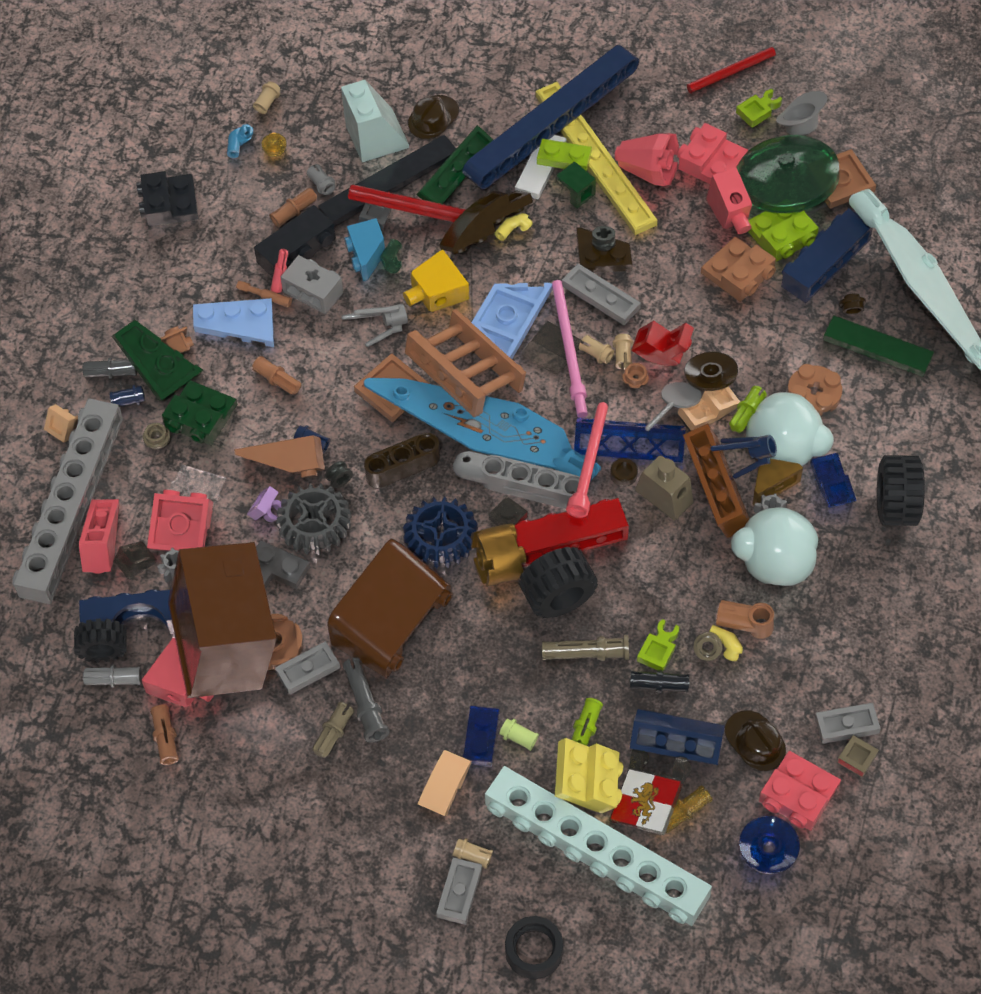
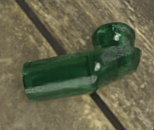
[380,239,402,273]

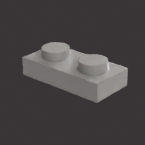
[275,641,340,695]
[815,703,881,744]
[436,857,482,925]

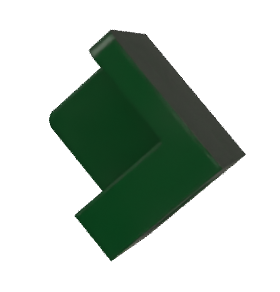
[557,161,596,209]

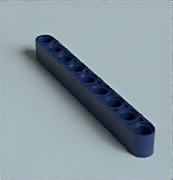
[462,45,640,189]

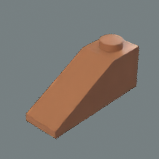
[234,435,325,478]

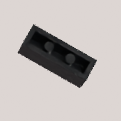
[254,205,336,278]

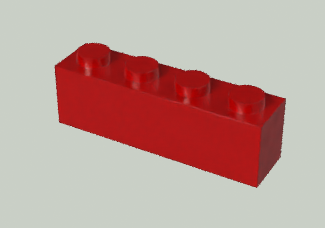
[514,498,629,567]

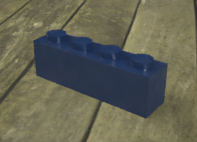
[781,208,873,303]

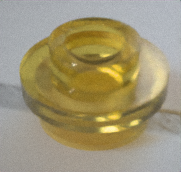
[261,133,287,157]

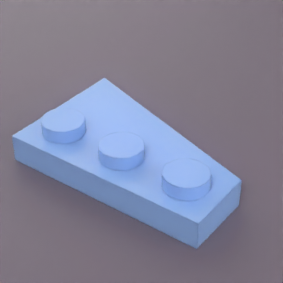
[193,298,274,347]

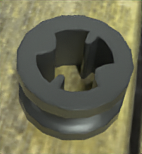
[592,226,615,251]
[325,461,353,488]

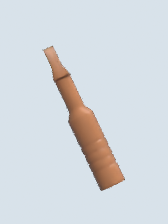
[236,280,292,308]

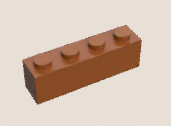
[683,423,750,539]

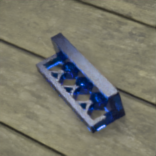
[574,418,686,463]

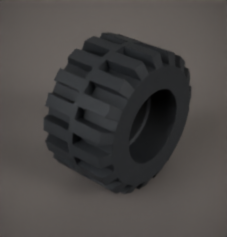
[877,455,925,526]
[519,547,598,618]

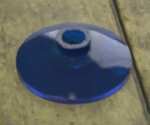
[739,816,800,874]

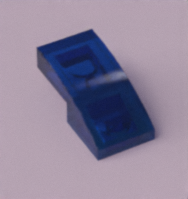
[810,453,856,508]

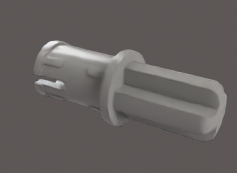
[83,665,142,688]

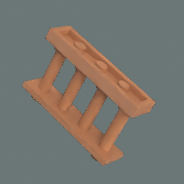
[405,309,526,418]

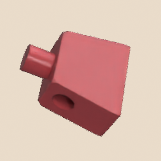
[706,167,752,235]
[142,638,214,707]

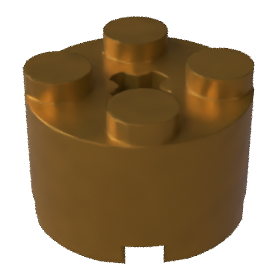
[471,523,526,587]

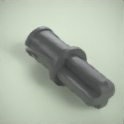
[82,358,137,379]

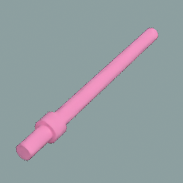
[552,280,588,418]

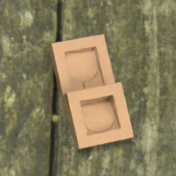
[678,386,740,431]
[418,750,472,816]

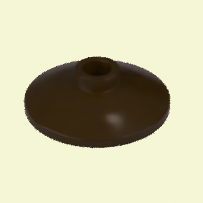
[684,352,738,391]

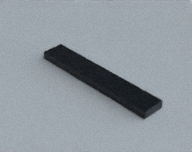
[318,135,456,227]

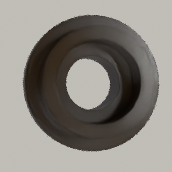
[839,293,866,315]

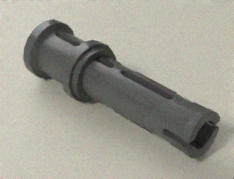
[343,658,390,743]

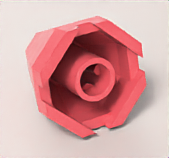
[615,133,679,186]

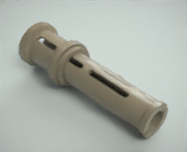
[542,635,629,662]

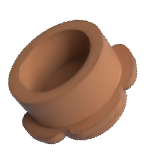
[622,363,649,389]

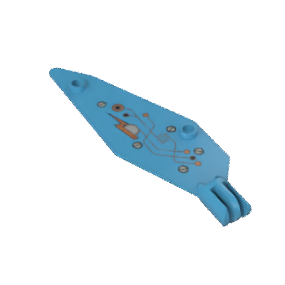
[364,378,601,482]

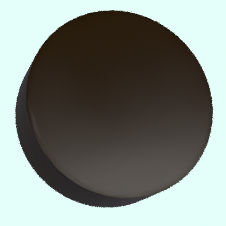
[610,458,638,487]

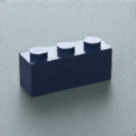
[630,709,725,765]

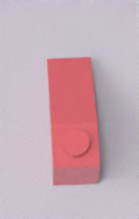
[79,499,119,574]

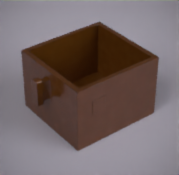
[168,542,277,698]

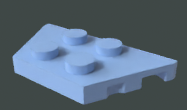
[471,283,552,359]

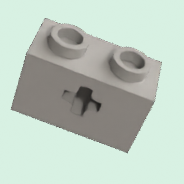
[281,255,344,314]

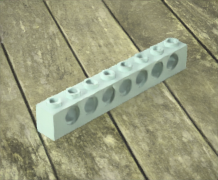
[485,766,712,926]

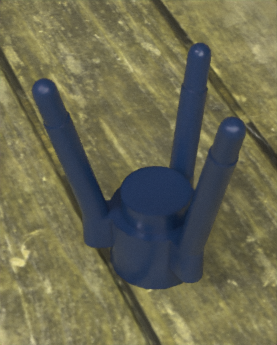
[710,435,777,479]

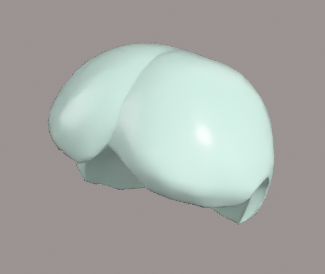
[746,392,834,466]
[731,507,818,586]

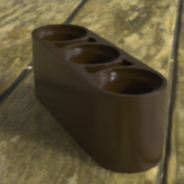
[364,433,440,488]

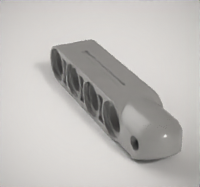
[453,451,580,509]

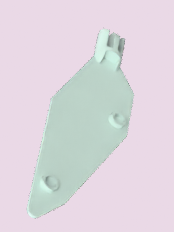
[849,189,981,371]

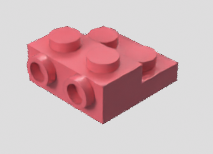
[677,123,748,184]
[147,490,213,552]
[759,751,841,831]

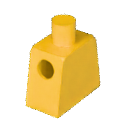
[403,250,470,312]

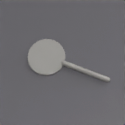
[645,382,702,431]

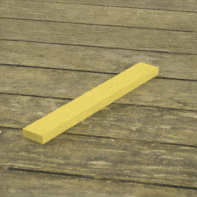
[536,82,658,235]

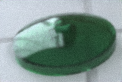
[737,135,840,213]

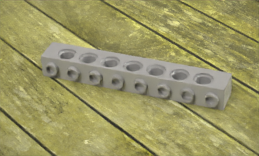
[12,398,123,605]

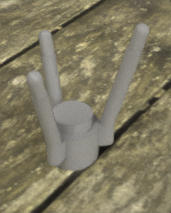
[341,304,408,347]

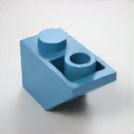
[344,218,385,281]

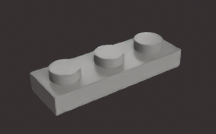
[562,264,641,326]

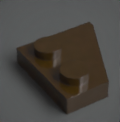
[576,227,632,273]

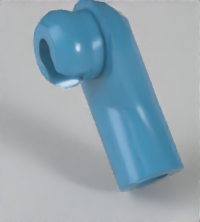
[227,124,254,158]

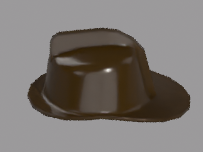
[408,95,459,139]
[725,710,786,771]

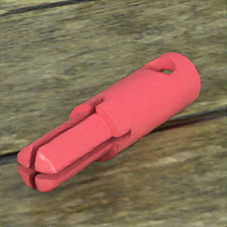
[271,249,288,293]

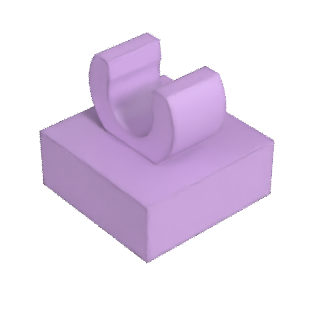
[247,486,281,522]

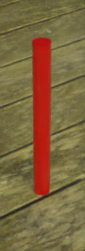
[687,47,776,93]

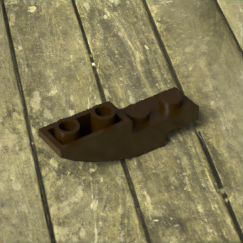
[439,190,533,254]

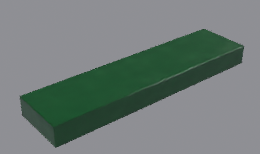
[416,125,494,204]
[823,315,934,377]

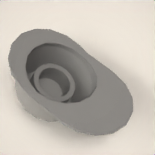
[776,91,827,141]

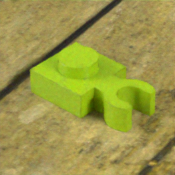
[736,89,782,128]
[637,619,679,670]

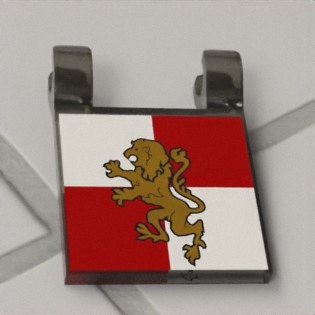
[609,749,692,835]

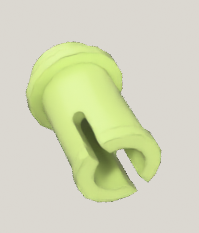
[499,718,539,751]

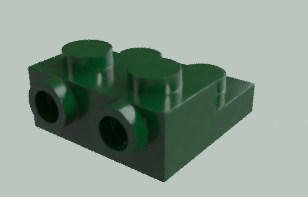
[162,380,238,446]

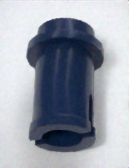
[109,384,145,407]
[294,425,331,454]

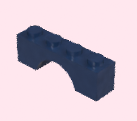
[79,589,174,633]

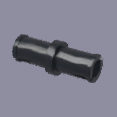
[630,670,690,693]

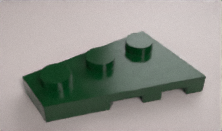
[111,320,203,402]

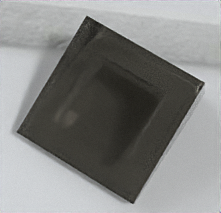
[114,541,157,579]

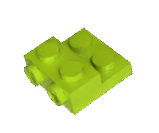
[748,199,819,262]

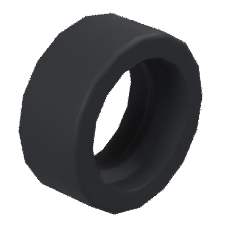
[505,916,564,980]

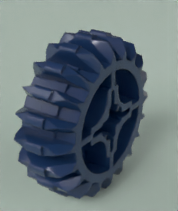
[403,496,478,569]

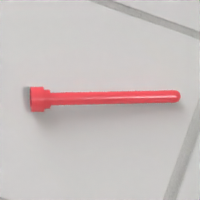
[566,402,608,518]

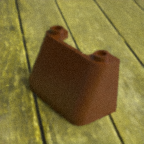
[327,539,453,678]

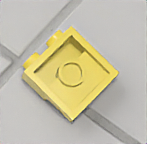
[555,738,623,814]

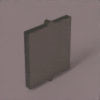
[521,321,584,376]

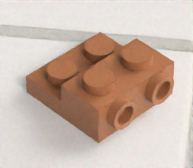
[701,236,776,302]

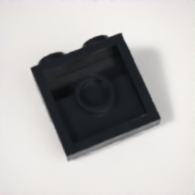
[136,171,199,227]

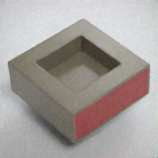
[837,735,879,777]

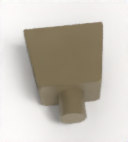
[635,456,693,521]

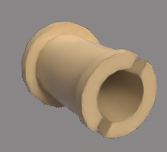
[253,81,280,114]
[612,334,634,370]
[579,335,614,364]
[453,838,493,869]

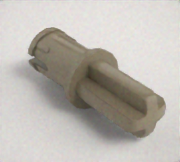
[312,702,354,758]

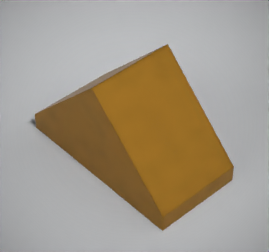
[752,459,803,505]

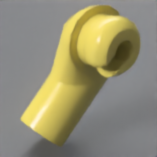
[494,213,533,241]
[709,625,743,661]

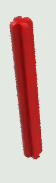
[348,184,466,222]

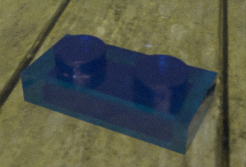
[463,706,500,767]

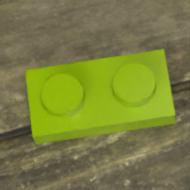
[537,139,592,171]

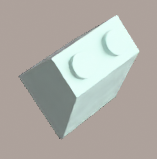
[341,80,409,162]

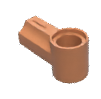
[716,600,774,639]

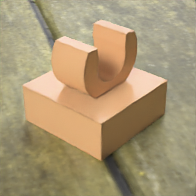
[44,404,78,443]

